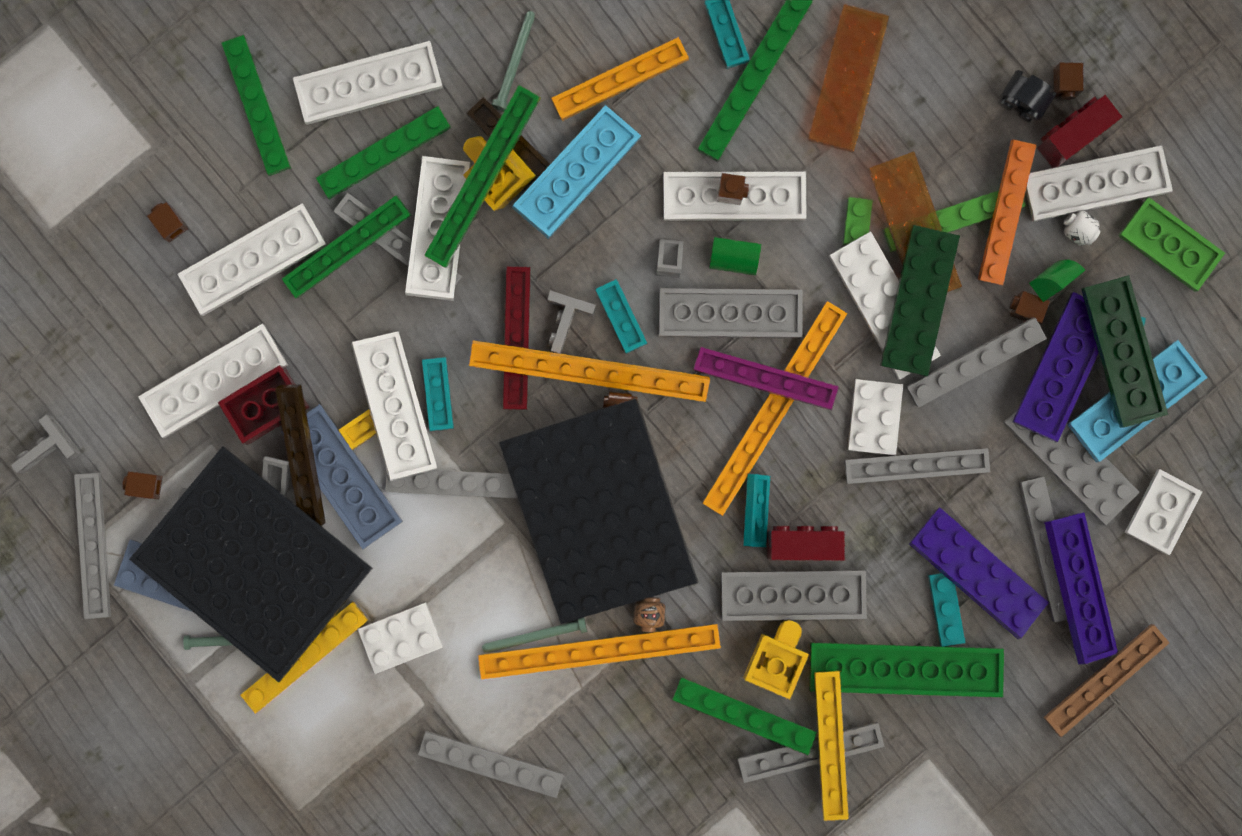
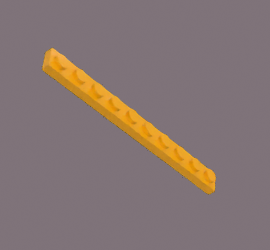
[702,301,848,516]
[469,340,710,402]
[478,624,721,680]

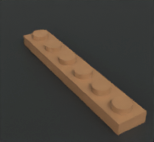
[1043,624,1169,737]

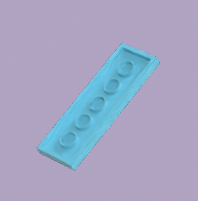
[512,105,641,239]
[1067,340,1207,463]

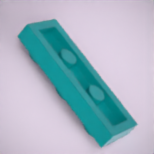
[704,0,750,69]
[595,279,647,354]
[422,357,454,431]
[743,474,770,547]
[928,573,966,647]

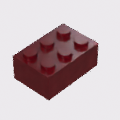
[1037,95,1122,168]
[218,365,310,445]
[767,526,845,561]

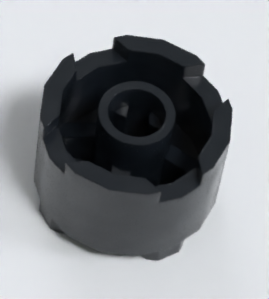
[999,70,1057,123]

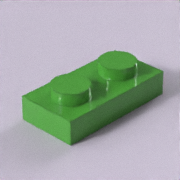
[843,197,873,245]

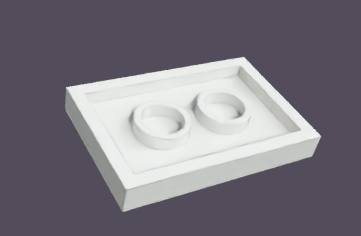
[847,379,903,456]
[1125,469,1202,555]
[358,603,443,674]

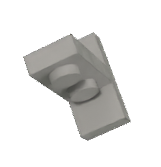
[547,290,596,354]
[11,415,82,474]

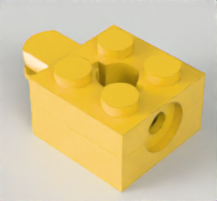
[463,136,536,211]
[743,620,809,699]

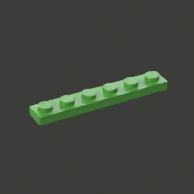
[883,190,1026,252]

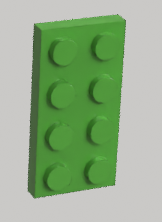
[1119,197,1225,292]

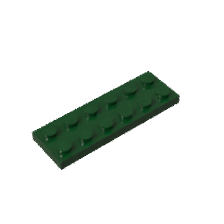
[880,225,960,376]
[1081,275,1168,428]

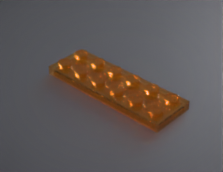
[808,4,889,153]
[868,151,962,292]

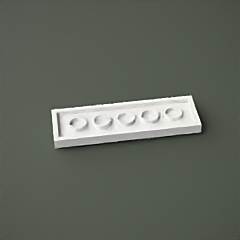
[293,41,443,125]
[1025,145,1173,222]
[405,156,470,301]
[663,172,806,221]
[178,203,327,316]
[829,232,941,379]
[138,324,288,438]
[351,331,437,481]

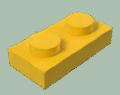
[339,409,376,450]

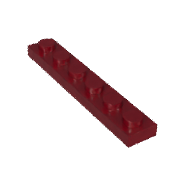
[503,266,531,410]

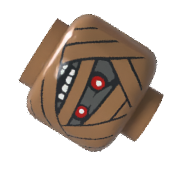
[633,597,666,632]

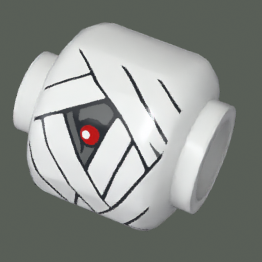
[1064,211,1100,246]

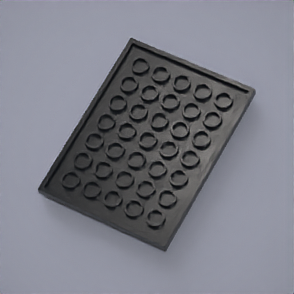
[499,397,698,624]
[129,446,373,682]

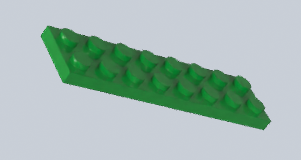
[809,642,1004,697]

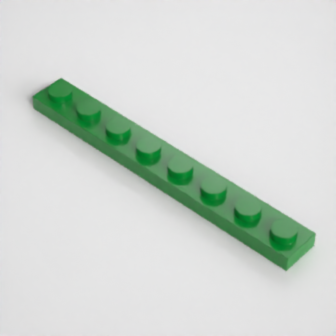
[698,0,813,162]
[424,85,541,268]

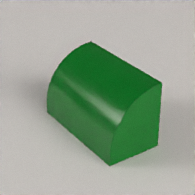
[709,237,762,276]
[1029,259,1085,302]

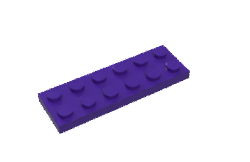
[1012,292,1099,443]
[909,507,1049,639]
[1044,512,1118,665]

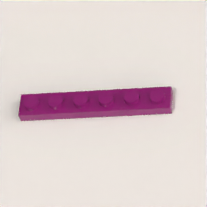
[694,347,839,411]

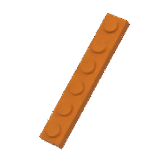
[978,140,1036,285]

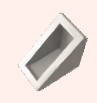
[656,239,684,278]
[262,456,291,496]

